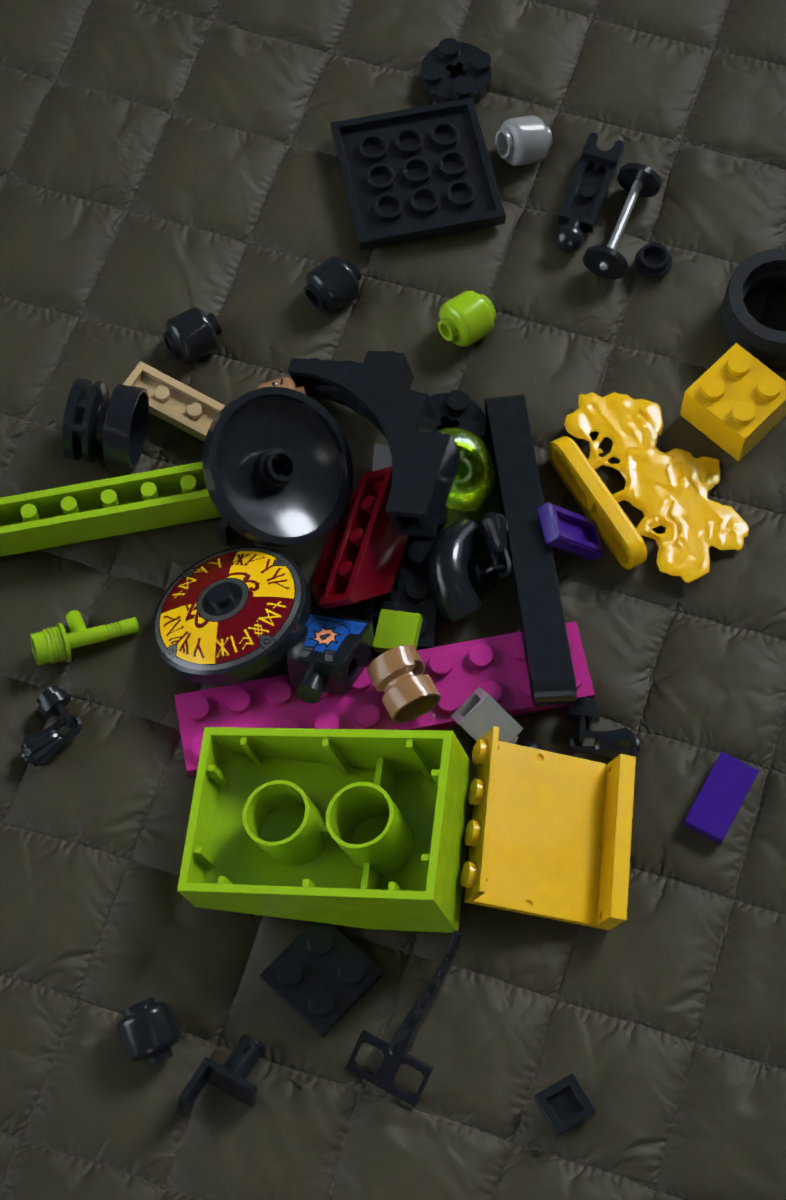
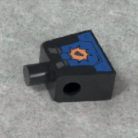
[287,612,375,704]

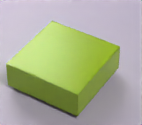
[372,609,423,653]

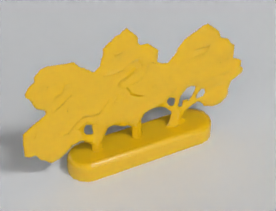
[547,392,749,583]

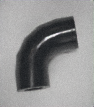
[427,518,484,624]

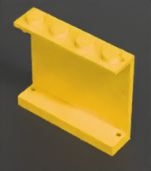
[461,726,636,931]

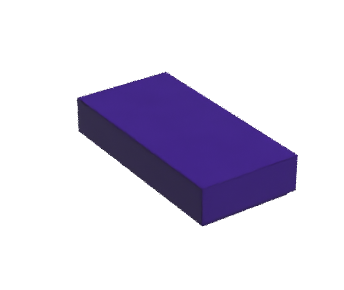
[537,502,604,561]
[683,751,759,845]

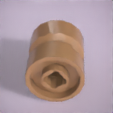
[367,645,441,723]

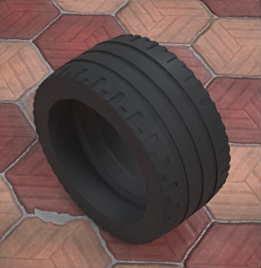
[721,249,786,372]

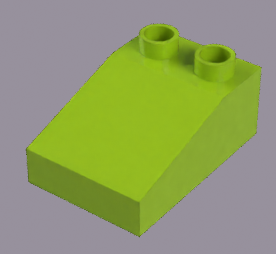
[177,727,476,933]

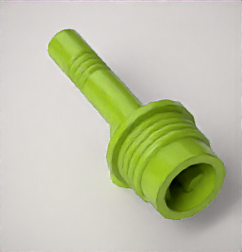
[30,610,139,666]

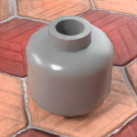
[495,115,552,166]

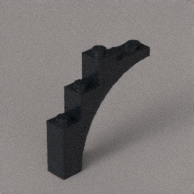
[288,351,461,538]

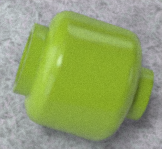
[438,291,496,347]

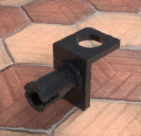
[178,1034,266,1117]

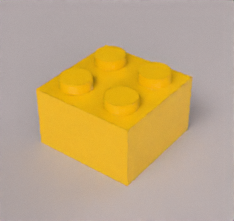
[680,343,786,462]

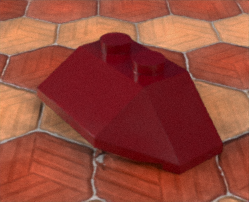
[311,466,409,609]

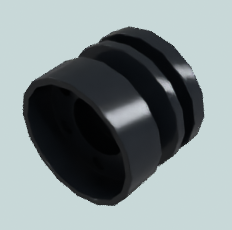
[62,378,149,469]

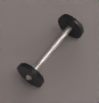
[583,163,662,280]

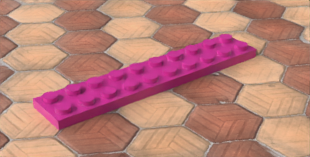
[174,621,595,777]

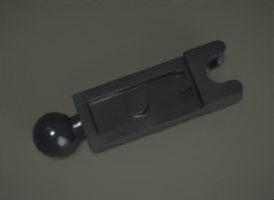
[555,133,625,254]

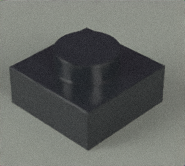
[534,1073,596,1138]

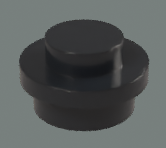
[634,243,672,280]

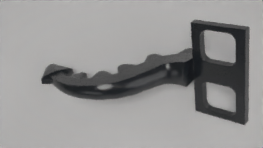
[345,931,462,1107]

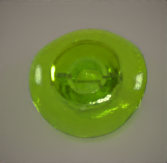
[438,427,496,511]

